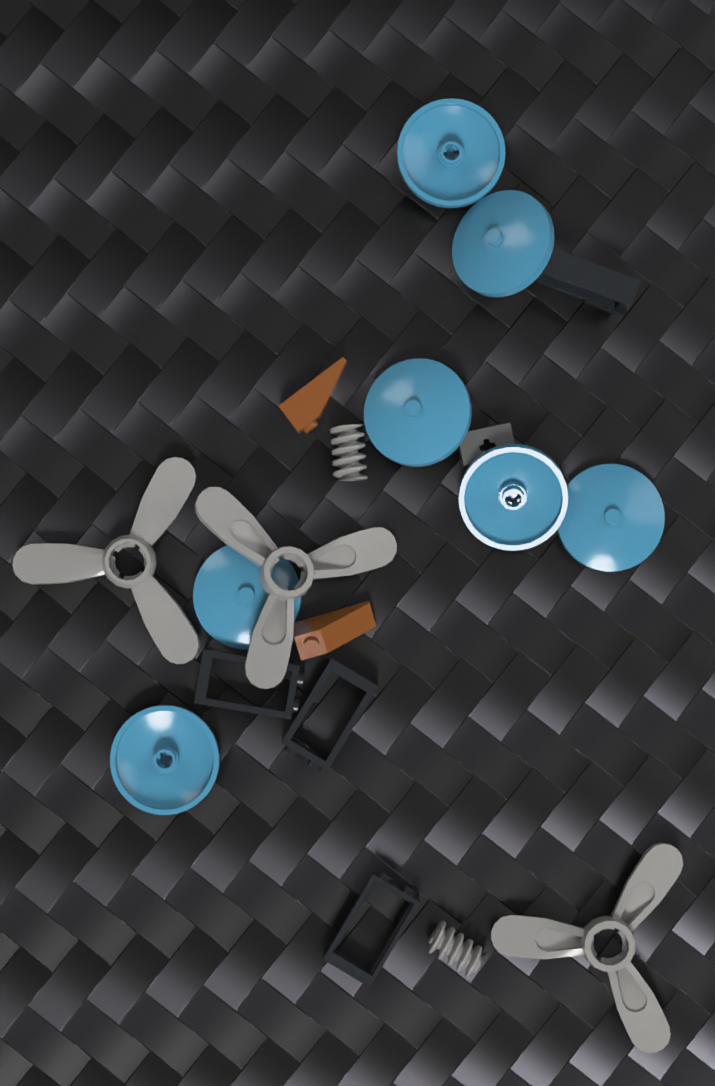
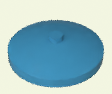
[397,98,506,208]
[452,190,554,297]
[364,358,472,467]
[459,444,568,551]
[557,464,665,572]
[193,545,301,650]
[110,705,220,815]

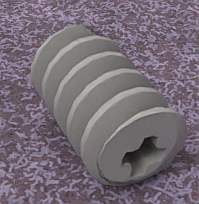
[330,424,368,481]
[427,920,488,978]

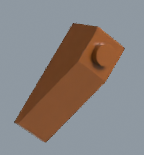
[279,357,347,434]
[293,601,376,661]

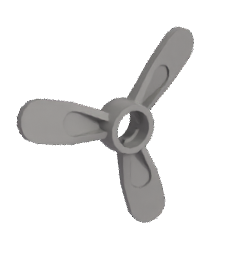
[13,457,200,664]
[195,487,397,689]
[491,842,683,1053]

